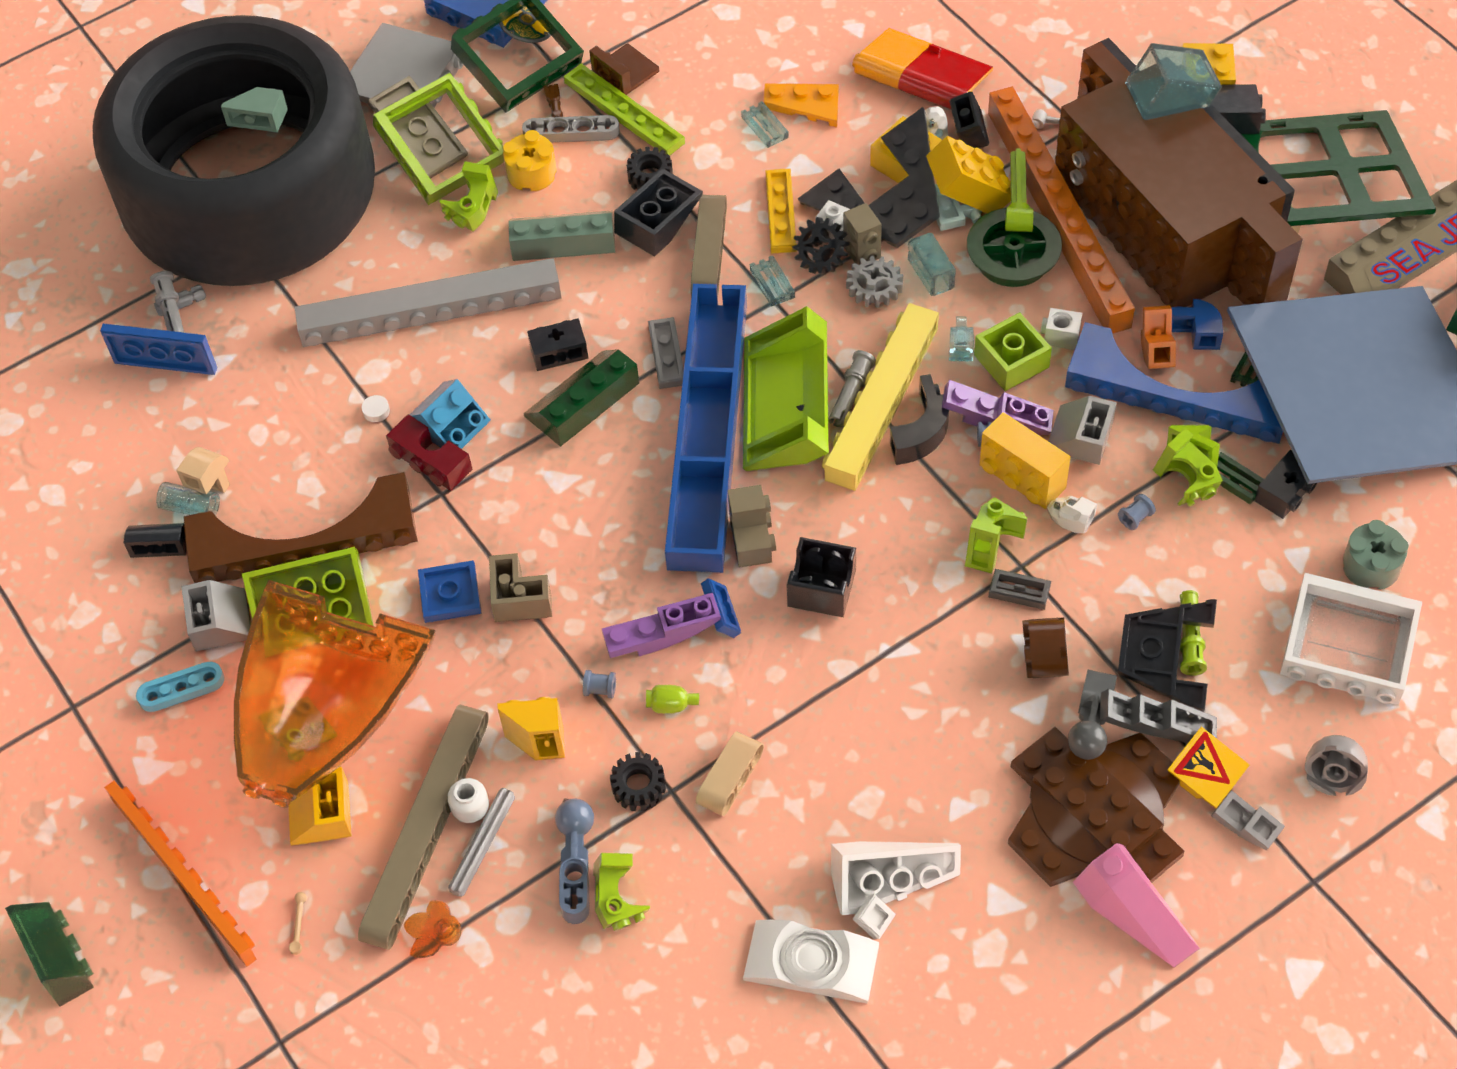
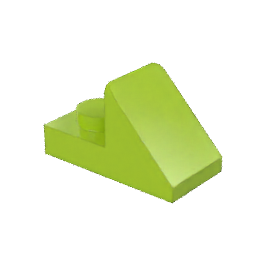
[1167,425,1220,467]

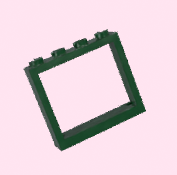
[451,0,584,113]

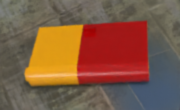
[852,28,993,110]

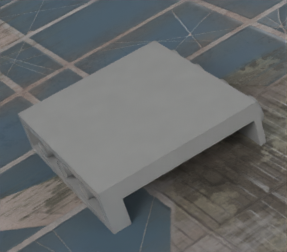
[350,23,463,108]

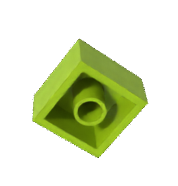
[974,312,1052,391]

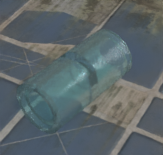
[156,482,220,516]

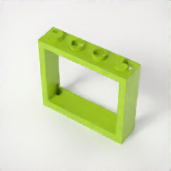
[373,73,504,205]

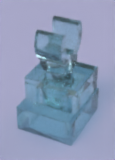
[949,316,974,361]

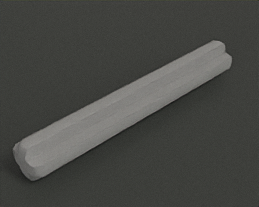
[448,788,515,897]

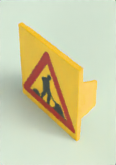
[1167,726,1250,809]

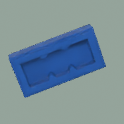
[701,578,741,638]

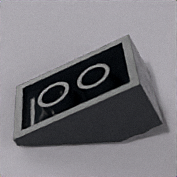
[614,168,703,257]

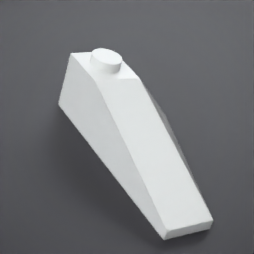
[831,841,961,915]

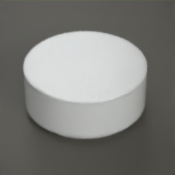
[362,395,390,422]

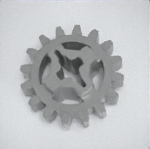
[846,256,903,308]

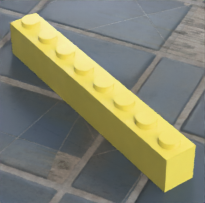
[822,303,939,491]

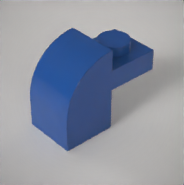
[1171,299,1224,350]

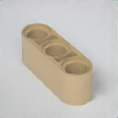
[696,731,764,816]

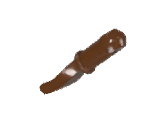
[543,84,563,117]

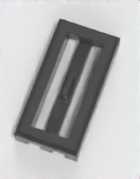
[988,569,1051,610]

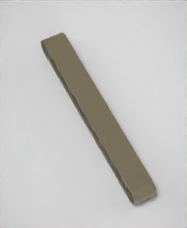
[358,704,489,950]

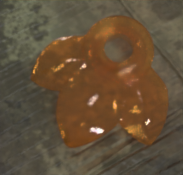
[404,900,461,958]

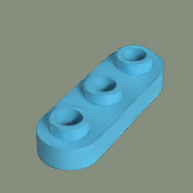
[136,662,224,712]

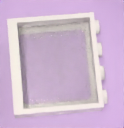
[1280,573,1422,705]

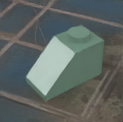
[221,87,288,133]

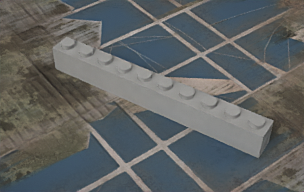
[295,258,562,347]

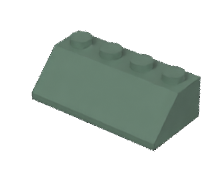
[509,210,615,261]

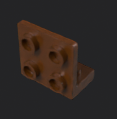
[589,43,660,95]

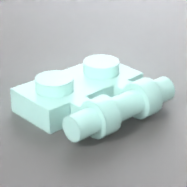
[935,184,982,231]

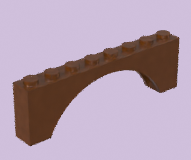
[183,472,418,583]

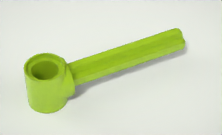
[1005,148,1033,232]

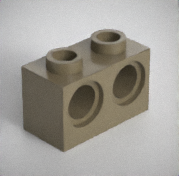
[843,203,882,265]

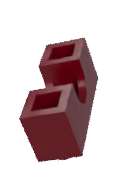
[386,414,473,491]

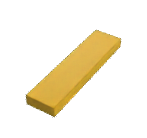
[765,168,797,254]

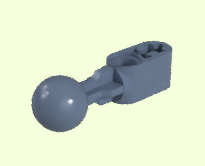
[555,798,594,924]

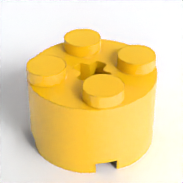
[503,130,557,191]

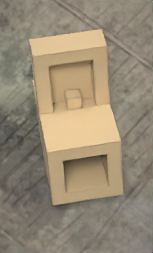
[176,447,230,495]

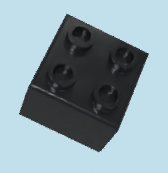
[787,537,856,618]

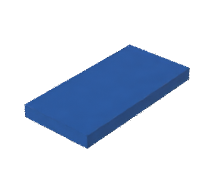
[100,323,218,375]

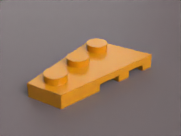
[764,83,839,127]

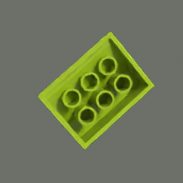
[242,547,375,658]

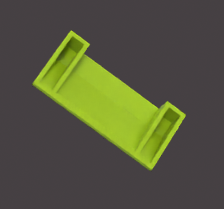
[743,306,829,471]

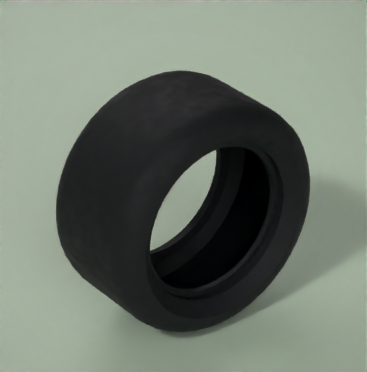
[92,15,375,286]

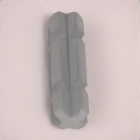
[154,285,206,316]

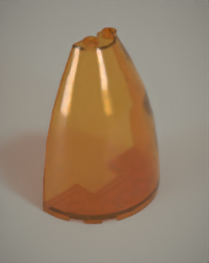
[234,580,436,808]

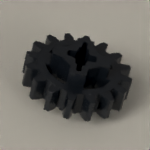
[792,217,850,275]

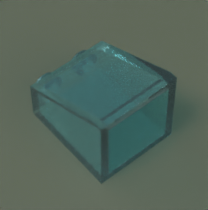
[1125,43,1222,120]

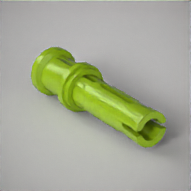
[1179,590,1207,676]

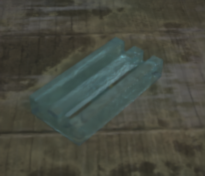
[741,101,789,148]
[749,256,795,307]

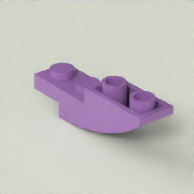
[942,380,1054,435]
[602,593,721,658]

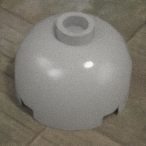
[1305,735,1368,796]

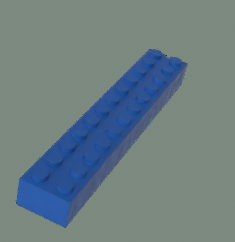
[665,284,747,573]

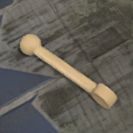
[289,892,307,955]

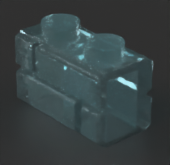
[908,232,956,296]

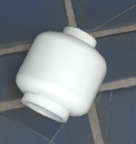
[448,778,489,823]

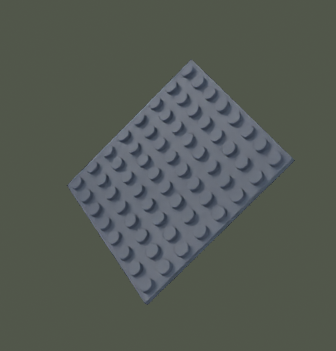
[1227,286,1457,484]

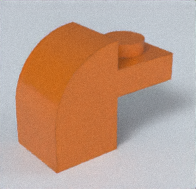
[1141,305,1176,369]

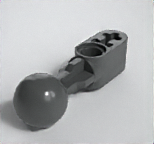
[1068,669,1117,760]

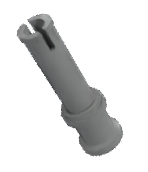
[150,271,184,332]
[828,350,876,427]

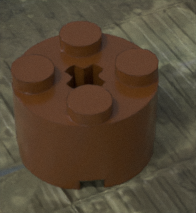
[1022,617,1069,678]

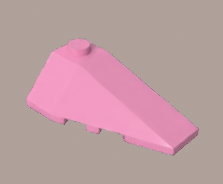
[1073,843,1200,967]

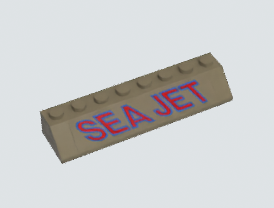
[1324,180,1457,295]

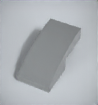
[1211,790,1285,850]

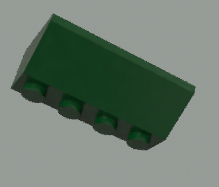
[524,349,639,447]

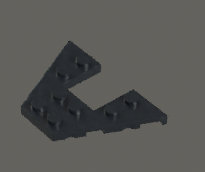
[798,107,940,248]

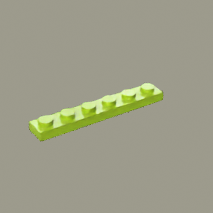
[564,63,685,155]

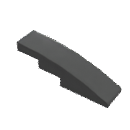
[1100,689,1217,743]

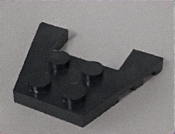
[1118,599,1217,712]

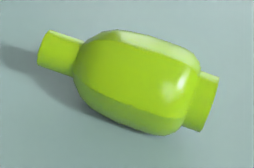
[646,685,699,713]

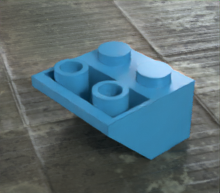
[409,379,491,449]

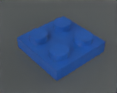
[418,560,482,623]

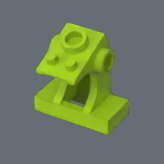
[439,161,498,232]
[1153,428,1223,507]
[965,497,1027,574]
[593,853,650,931]

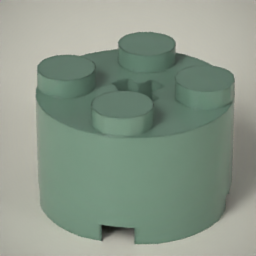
[1343,520,1409,589]

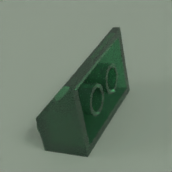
[5,902,94,1007]

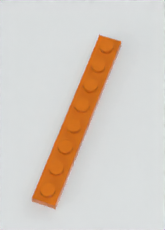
[104,780,257,967]

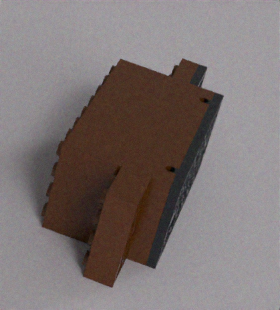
[1055,38,1303,307]

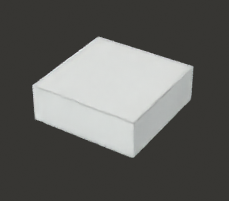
[853,894,896,939]

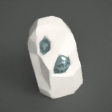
[925,107,948,140]
[1047,496,1097,533]

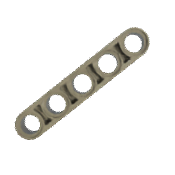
[691,195,727,298]

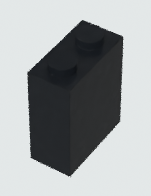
[1195,84,1266,134]

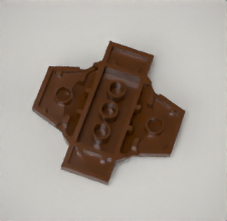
[1008,727,1185,887]

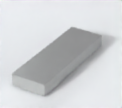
[648,317,684,389]

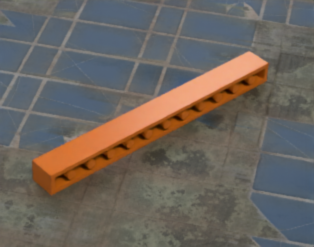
[988,86,1135,334]

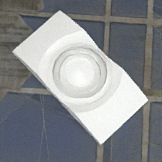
[743,920,879,1004]

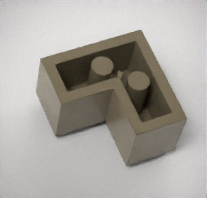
[727,485,776,568]
[489,553,552,622]

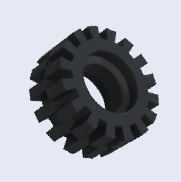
[626,147,673,190]
[610,752,666,811]

